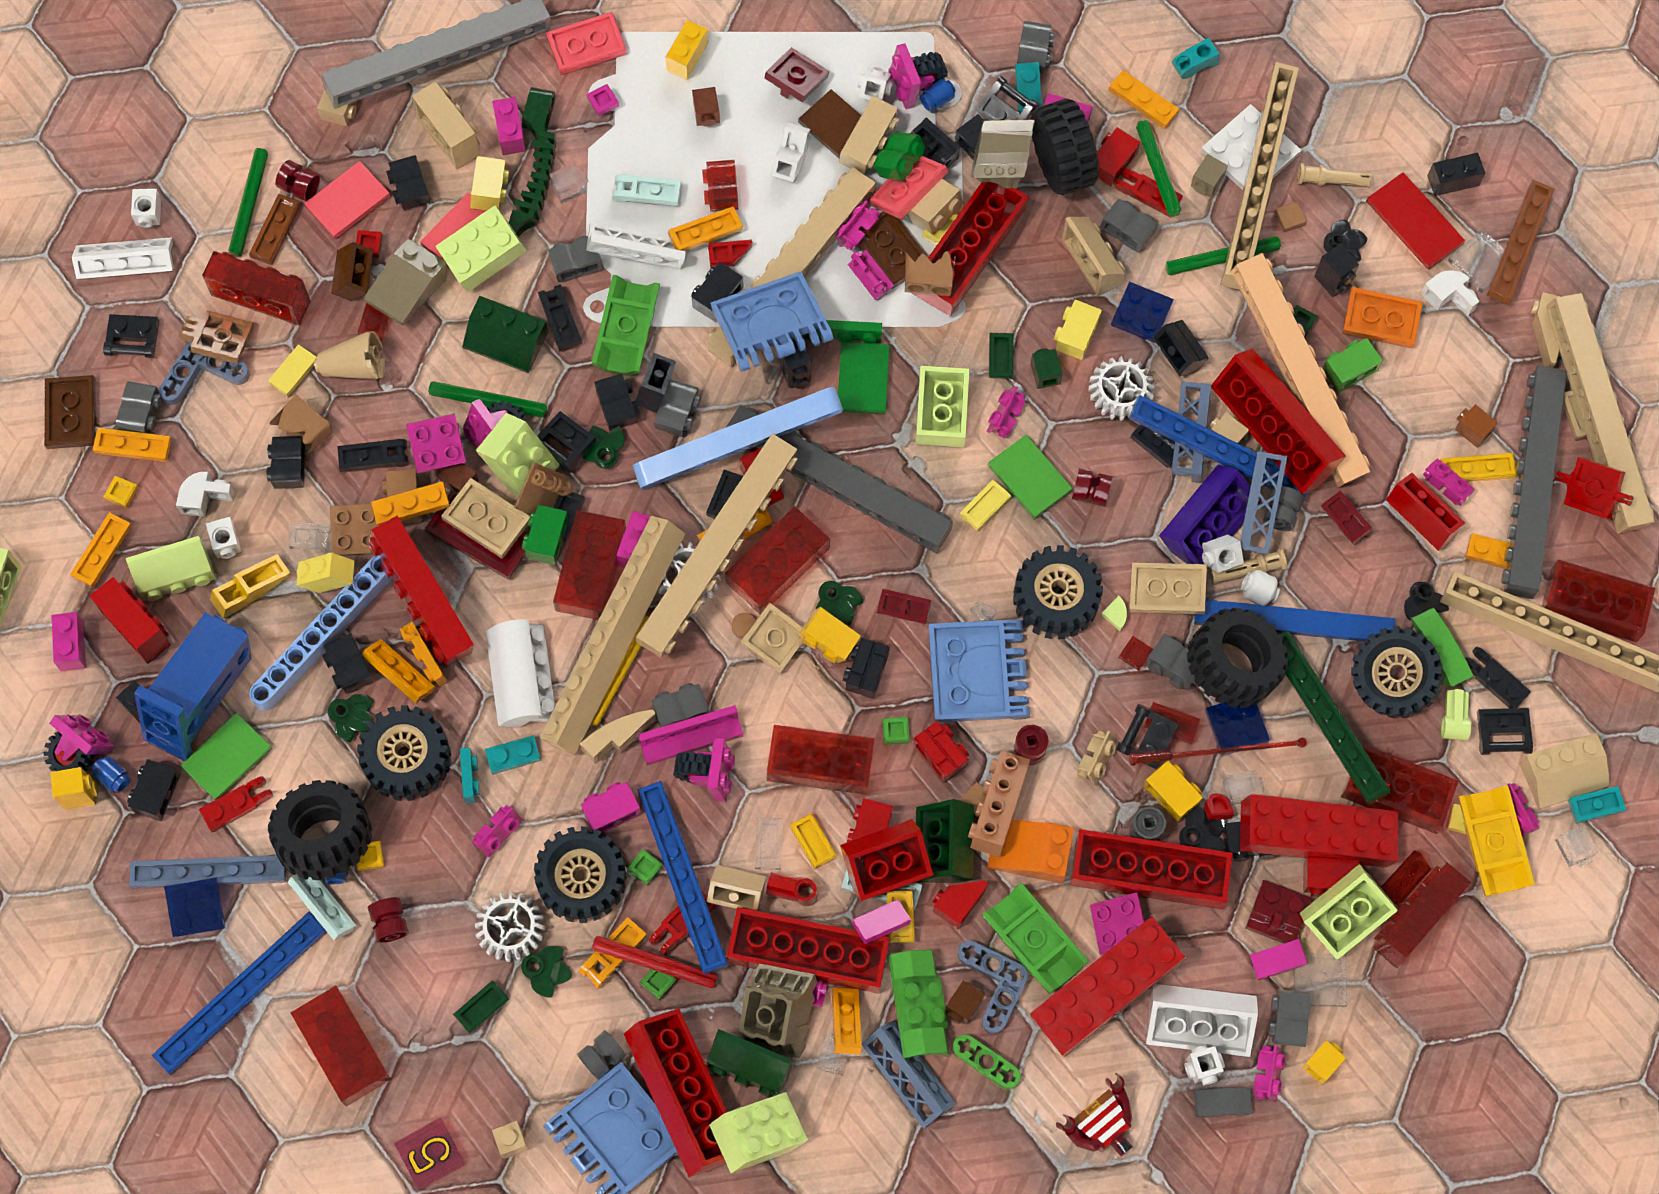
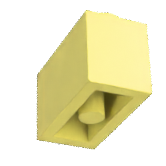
[470,156,509,211]
[1054,300,1102,360]
[296,553,354,593]

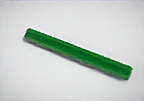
[1136,120,1182,217]
[228,148,268,257]
[1165,236,1281,275]
[428,381,547,418]

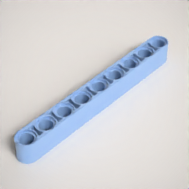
[632,387,843,489]
[249,555,393,711]

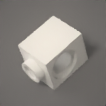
[131,189,161,228]
[206,517,242,559]
[1202,535,1244,573]

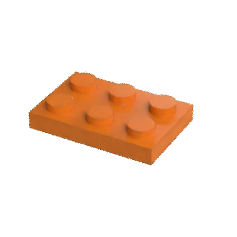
[1342,287,1423,348]

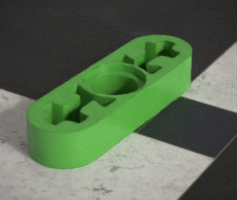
[953,1034,1020,1090]

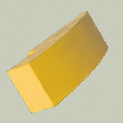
[210,554,290,619]

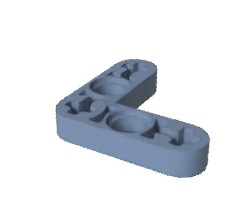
[159,342,250,405]
[957,941,1028,1035]

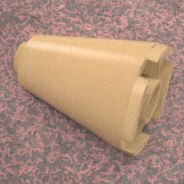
[314,331,385,380]

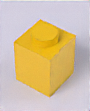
[1302,1040,1346,1085]

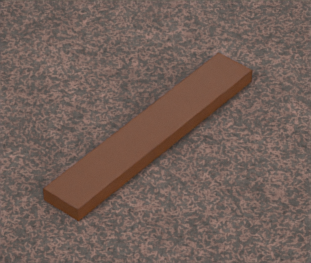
[1486,180,1555,305]

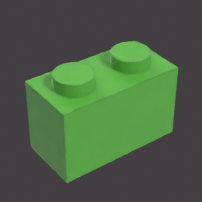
[1323,338,1383,393]

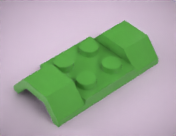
[592,275,660,376]
[982,883,1089,994]
[888,950,949,1058]

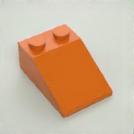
[987,820,1074,884]

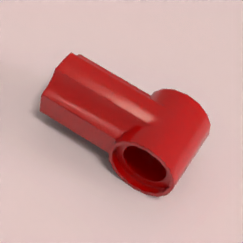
[766,872,818,906]

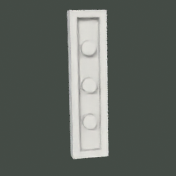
[586,222,686,269]
[72,237,174,279]

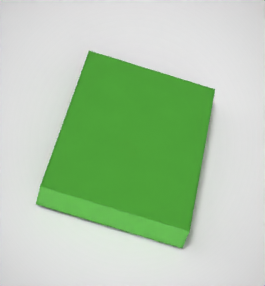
[988,435,1073,519]
[180,713,272,800]

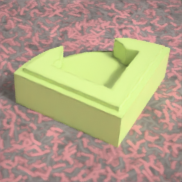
[1101,596,1127,631]

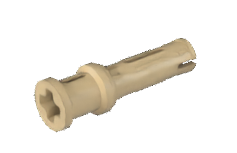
[1297,163,1371,188]
[1210,548,1287,584]

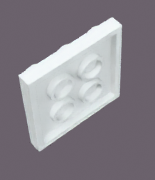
[1200,104,1301,190]

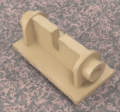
[1077,731,1117,786]

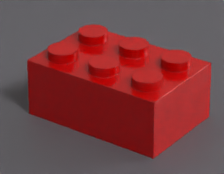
[90,577,171,664]
[840,819,933,901]

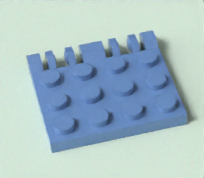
[710,271,833,372]
[928,619,1030,722]
[543,1062,677,1194]

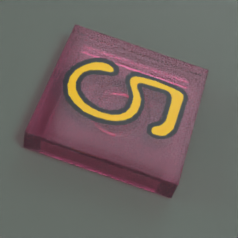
[394,1117,466,1191]

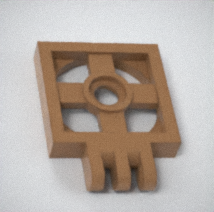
[178,310,253,364]

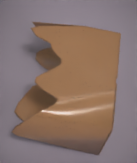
[904,251,956,296]
[269,394,333,457]

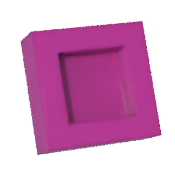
[587,84,619,117]

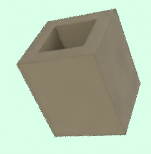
[1191,154,1228,197]

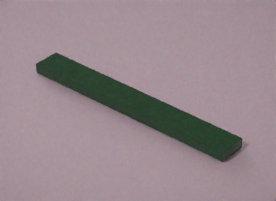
[1281,630,1391,805]

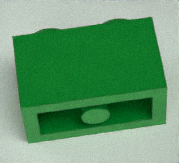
[522,505,569,565]

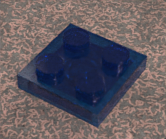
[1111,281,1174,343]
[1205,702,1270,757]
[164,877,226,937]

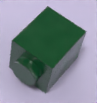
[1031,348,1063,389]

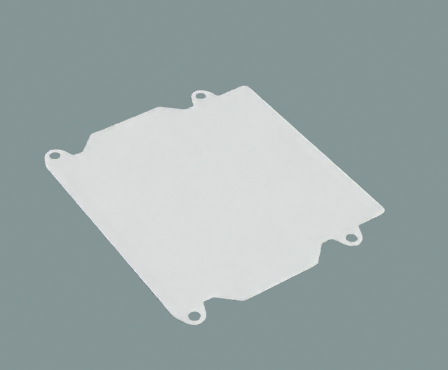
[583,32,966,327]

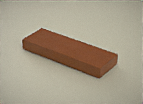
[249,194,301,265]

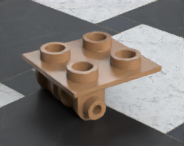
[514,462,573,515]
[330,504,377,555]

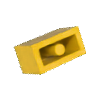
[665,20,709,80]
[798,607,861,663]
[1143,761,1203,823]
[50,767,98,810]

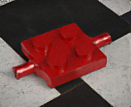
[1555,457,1634,519]

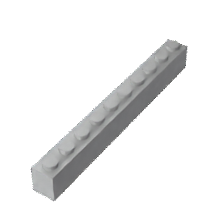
[322,0,550,109]

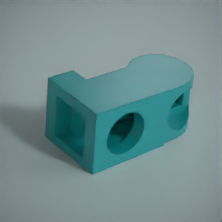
[1172,38,1219,79]

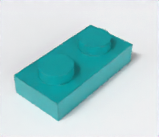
[1015,62,1042,112]
[485,735,541,775]
[460,748,480,804]
[1568,786,1626,824]

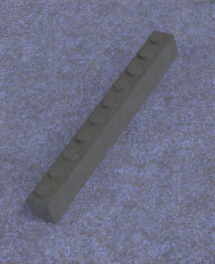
[1501,365,1567,599]
[726,405,952,554]

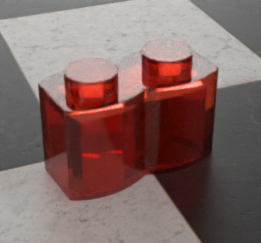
[702,160,739,212]

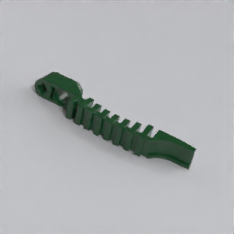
[509,87,557,238]

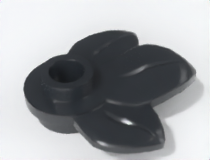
[1323,220,1368,262]
[1404,582,1449,621]
[1179,806,1226,851]

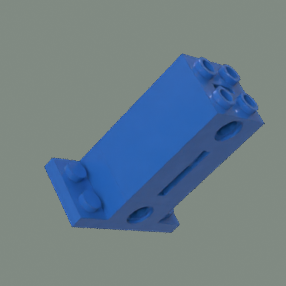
[134,612,251,762]

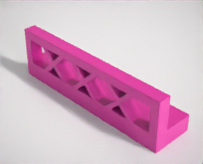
[638,705,743,765]

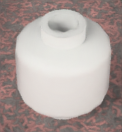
[1241,570,1280,606]

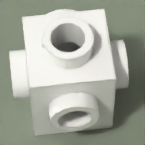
[858,67,893,102]
[1184,1045,1225,1086]

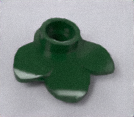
[582,426,625,469]
[816,581,863,626]
[327,694,374,742]
[521,946,572,998]

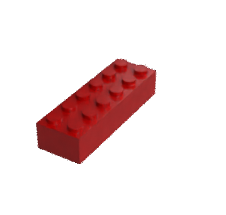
[912,182,1029,317]
[1211,348,1346,494]
[368,515,474,668]
[1240,794,1398,868]
[1070,829,1233,910]
[726,907,890,994]
[1030,916,1186,1057]
[624,1008,727,1177]

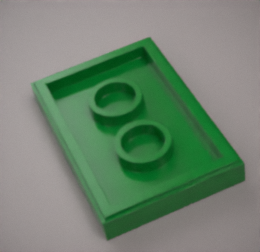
[838,342,889,415]

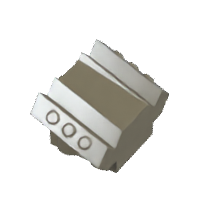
[971,118,1035,189]
[738,964,818,1058]

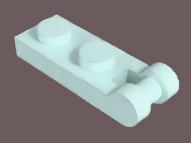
[612,175,681,206]

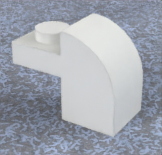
[771,122,810,182]
[1421,270,1479,316]
[176,472,235,517]

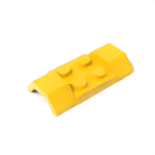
[1458,785,1535,896]

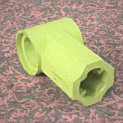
[1441,689,1471,741]

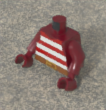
[1056,1073,1133,1157]

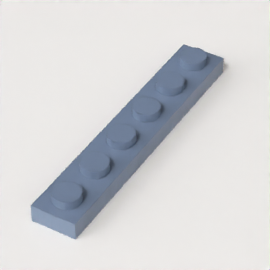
[129,855,286,889]

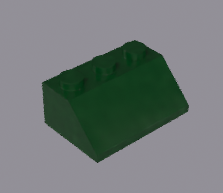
[462,296,548,374]
[916,799,974,883]
[707,1029,792,1098]

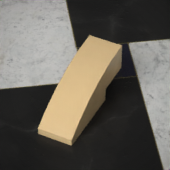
[580,710,657,764]

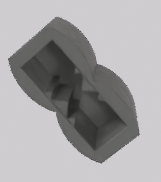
[1017,21,1055,74]
[1100,199,1157,253]
[548,236,604,282]
[654,379,701,437]
[115,381,162,434]
[1145,634,1195,690]
[652,683,709,727]
[1268,989,1311,1047]

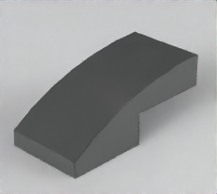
[1193,1087,1252,1117]

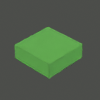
[882,717,910,745]
[627,849,663,886]
[640,969,677,1000]

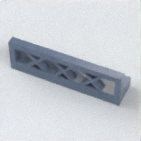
[1172,382,1211,483]
[1240,451,1287,554]
[862,1020,956,1129]

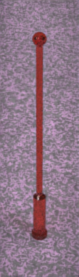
[1129,738,1307,766]

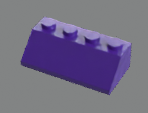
[1159,464,1260,564]

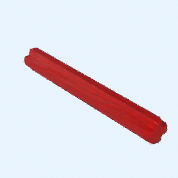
[592,936,717,988]

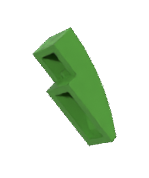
[1411,608,1473,687]

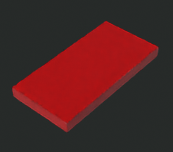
[1366,172,1465,270]

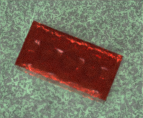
[202,251,311,326]
[725,506,830,614]
[553,510,626,620]
[1541,560,1655,642]
[766,725,875,795]
[1340,744,1459,834]
[1373,862,1471,969]
[290,985,391,1106]

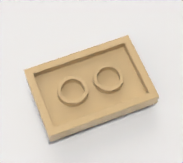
[441,478,530,559]
[1130,562,1207,615]

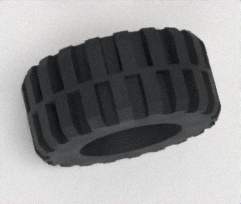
[1030,99,1099,195]
[1187,608,1288,708]
[268,780,372,880]

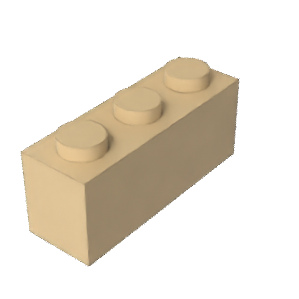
[839,96,899,175]

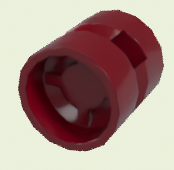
[275,160,320,202]
[1072,468,1113,507]
[1013,725,1049,766]
[367,897,409,943]

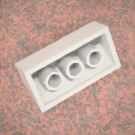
[1146,984,1258,1057]

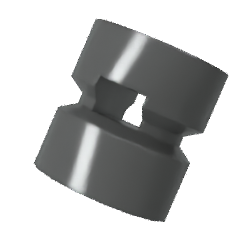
[1263,486,1304,531]
[1129,806,1166,841]
[577,1030,626,1080]

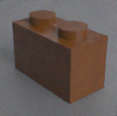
[331,242,373,302]

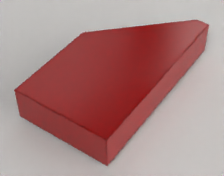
[708,239,752,268]

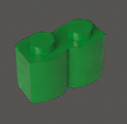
[873,131,925,181]

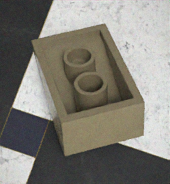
[364,239,447,325]

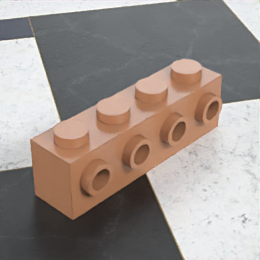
[968,750,1030,857]

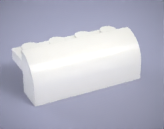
[486,619,555,728]

